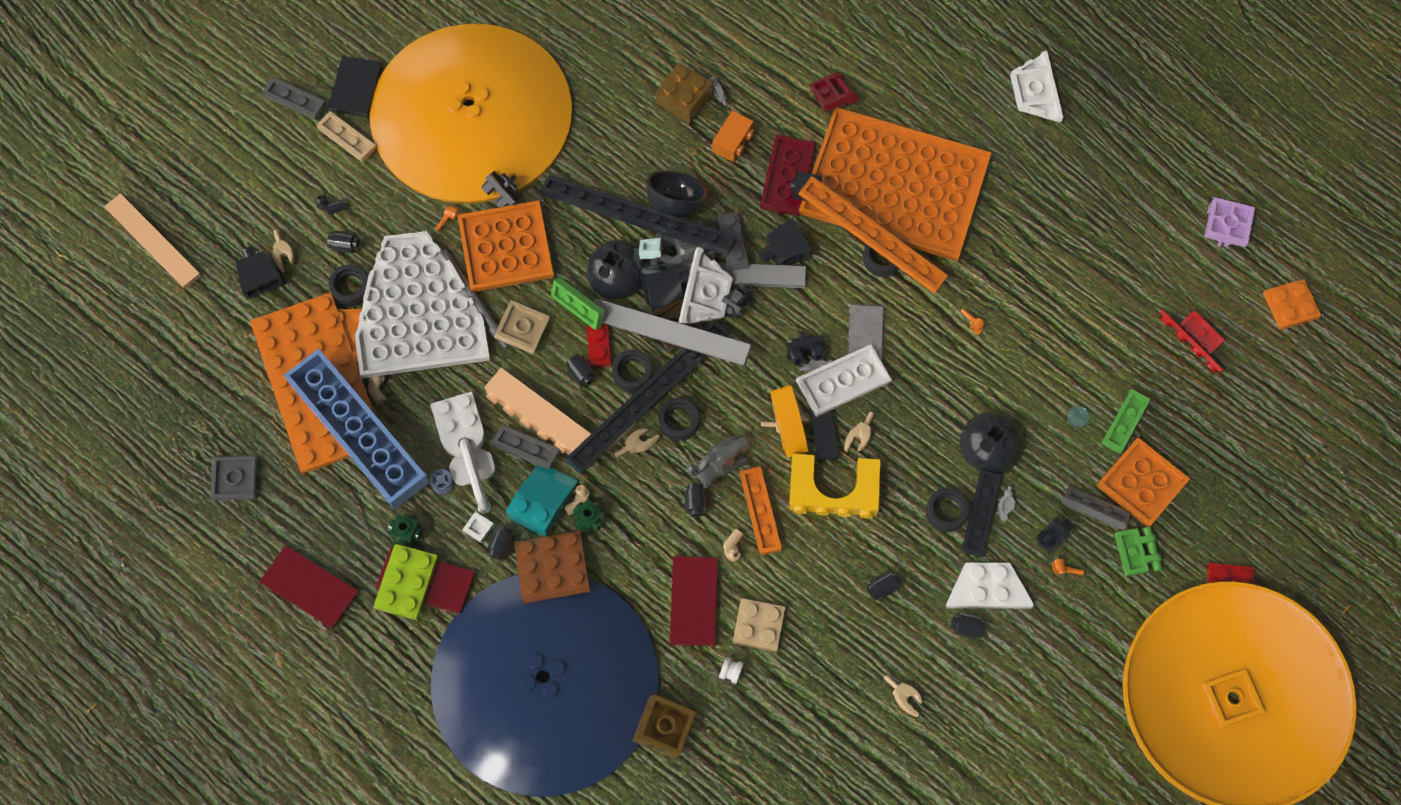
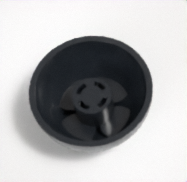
[646,171,707,217]
[587,240,648,299]
[959,412,1024,474]

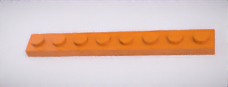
[799,176,948,293]

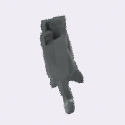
[650,219,715,266]
[687,434,749,488]

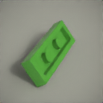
[551,277,605,330]
[1101,389,1150,454]

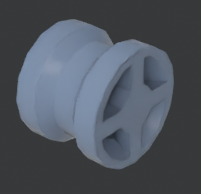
[430,469,454,495]

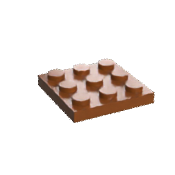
[514,531,590,604]

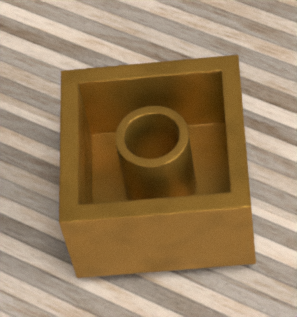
[656,63,712,124]
[632,694,696,759]

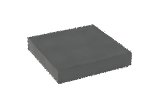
[210,455,258,501]

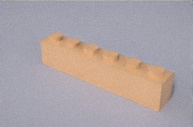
[485,368,591,455]

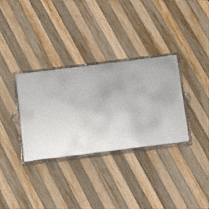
[847,303,884,363]

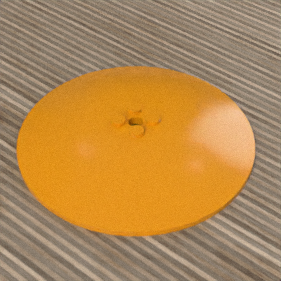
[370,24,572,204]
[1123,582,1356,805]

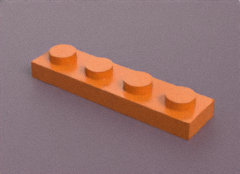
[739,466,782,556]

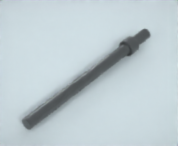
[441,249,511,350]

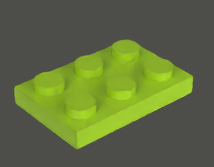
[373,544,439,621]

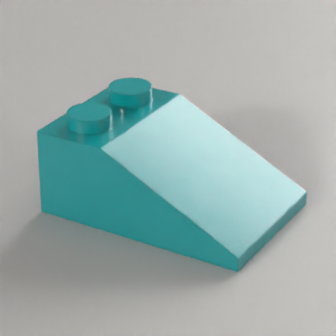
[506,465,578,537]

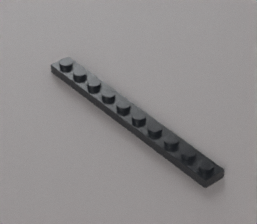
[540,175,737,256]
[566,320,730,475]

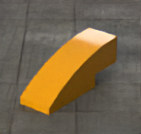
[770,385,808,458]

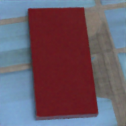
[760,135,816,217]
[259,545,359,630]
[375,547,475,614]
[670,556,717,647]

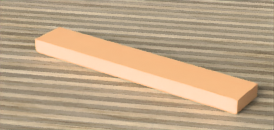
[104,193,201,289]

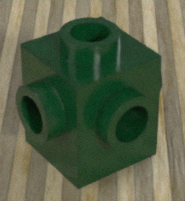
[572,499,605,536]
[388,514,422,548]

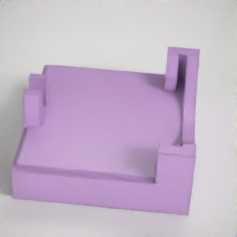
[1204,197,1255,247]

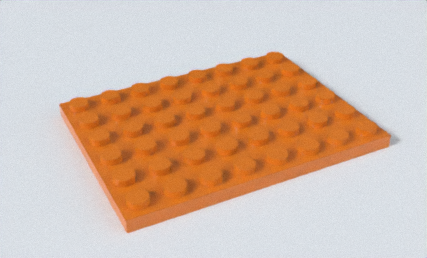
[799,107,992,262]

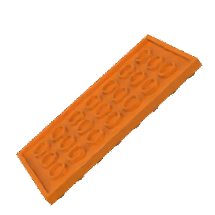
[250,292,374,475]

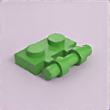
[1114,527,1163,577]

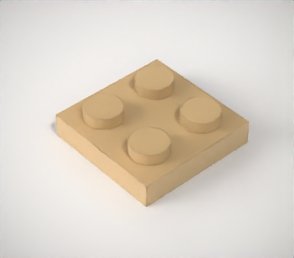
[494,300,550,354]
[733,598,785,652]

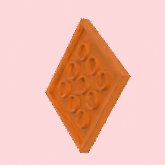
[457,200,554,292]

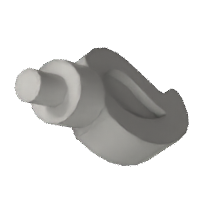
[709,77,727,106]
[799,359,833,373]
[998,486,1015,522]

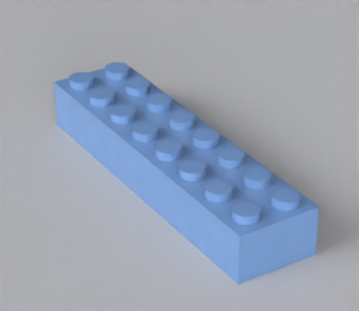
[284,349,429,510]

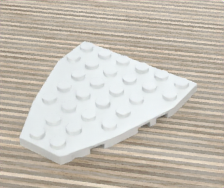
[355,231,490,378]

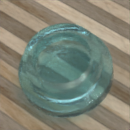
[1067,406,1089,427]

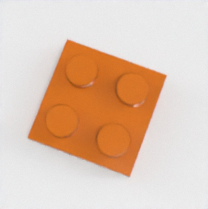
[1263,279,1321,330]

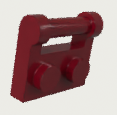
[808,72,858,112]

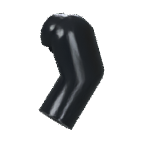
[316,195,347,214]

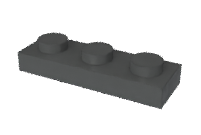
[262,77,326,121]
[717,213,748,271]
[492,425,560,470]
[1062,485,1131,531]

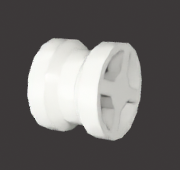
[719,657,744,684]

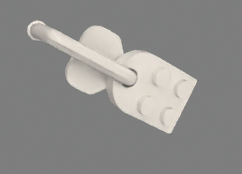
[430,391,495,514]

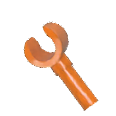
[435,206,459,232]
[961,308,984,335]
[1052,559,1084,575]

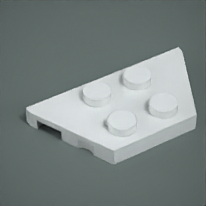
[1010,51,1063,122]
[678,247,733,325]
[946,563,1033,609]

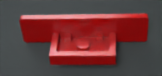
[1160,309,1225,374]

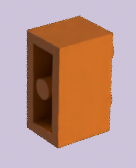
[712,111,755,162]

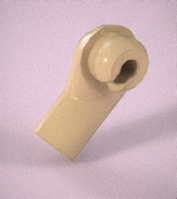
[367,375,386,405]
[564,485,590,516]
[723,529,744,562]

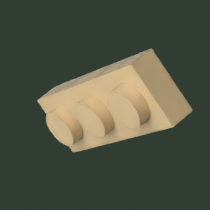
[316,111,377,162]

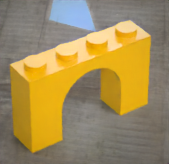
[789,454,880,519]

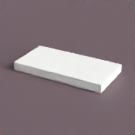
[796,344,892,417]

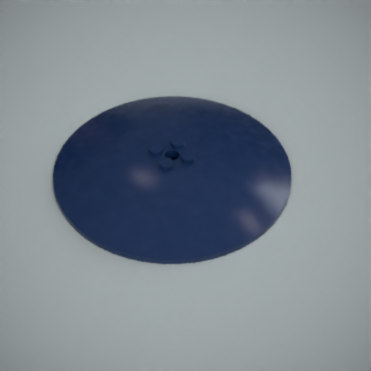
[431,574,659,797]

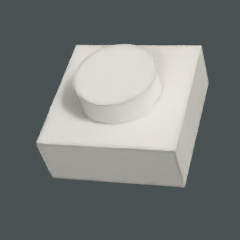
[463,512,494,543]

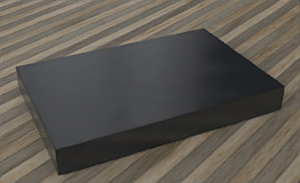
[328,56,382,117]

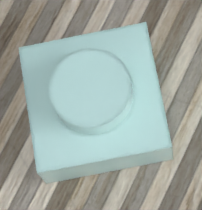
[639,238,662,259]

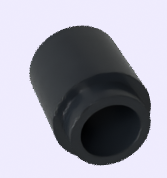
[327,230,360,253]
[566,354,596,386]
[685,483,708,517]
[487,526,515,561]
[866,570,901,601]
[951,612,986,639]

